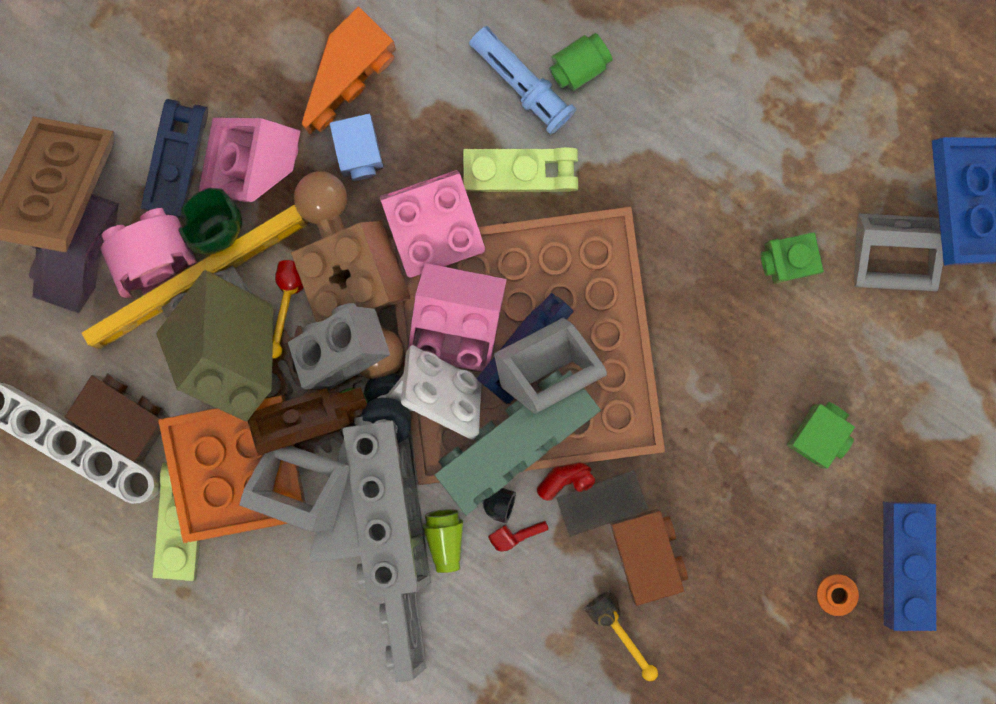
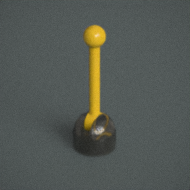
[584,590,658,681]

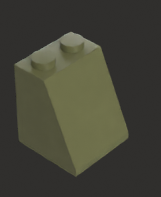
[156,270,273,422]

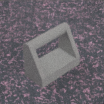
[854,213,943,292]
[494,317,607,414]
[239,445,349,532]

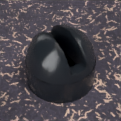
[483,488,516,523]

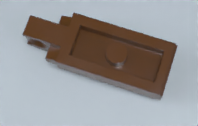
[248,387,367,456]

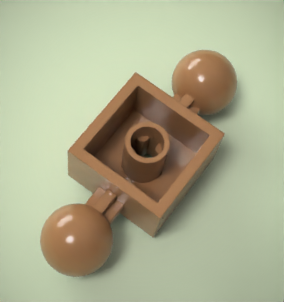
[291,171,411,379]

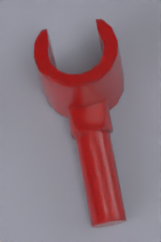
[488,521,549,552]

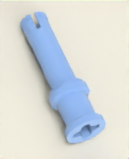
[469,26,576,135]

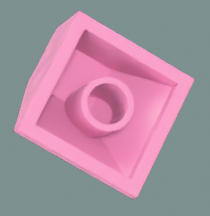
[198,118,300,202]

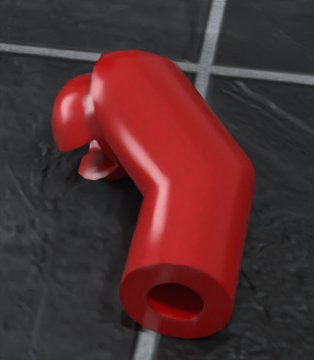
[537,462,595,501]

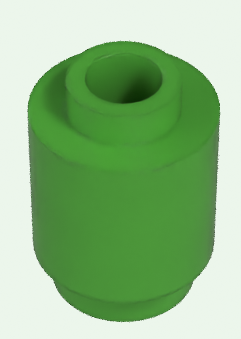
[549,33,613,91]

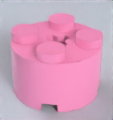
[100,208,197,298]

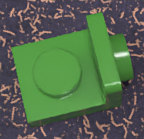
[760,232,824,284]

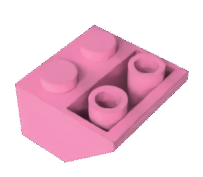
[408,263,507,372]

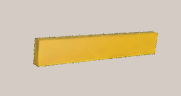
[81,204,308,349]

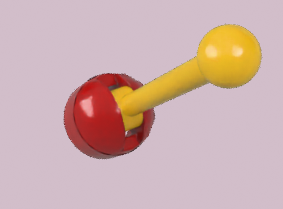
[272,260,304,358]

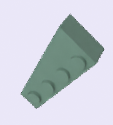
[434,370,601,516]

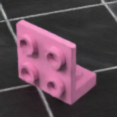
[380,170,485,278]

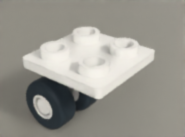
[361,345,482,444]

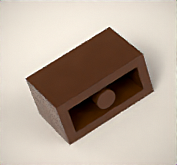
[65,373,165,462]

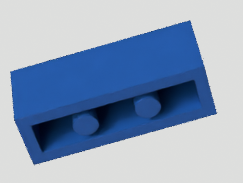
[883,502,936,631]

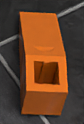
[301,6,396,135]

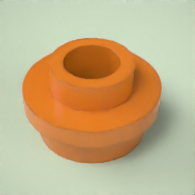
[816,574,859,616]

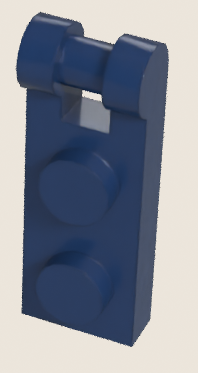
[141,99,208,219]

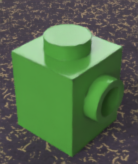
[787,402,855,469]

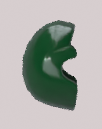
[179,188,242,254]

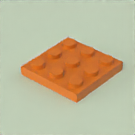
[158,395,306,543]

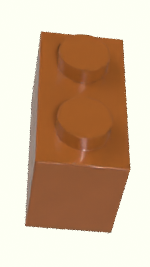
[610,509,688,606]

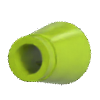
[422,509,463,573]

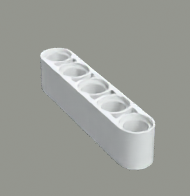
[0,383,161,504]

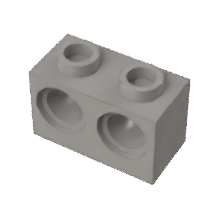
[288,303,390,390]

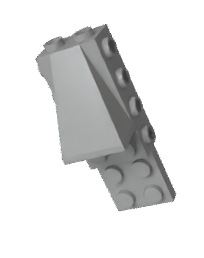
[309,417,431,682]

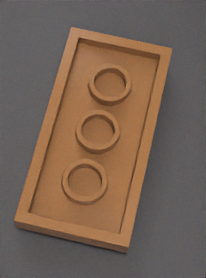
[0,116,114,253]

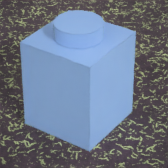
[330,114,384,181]

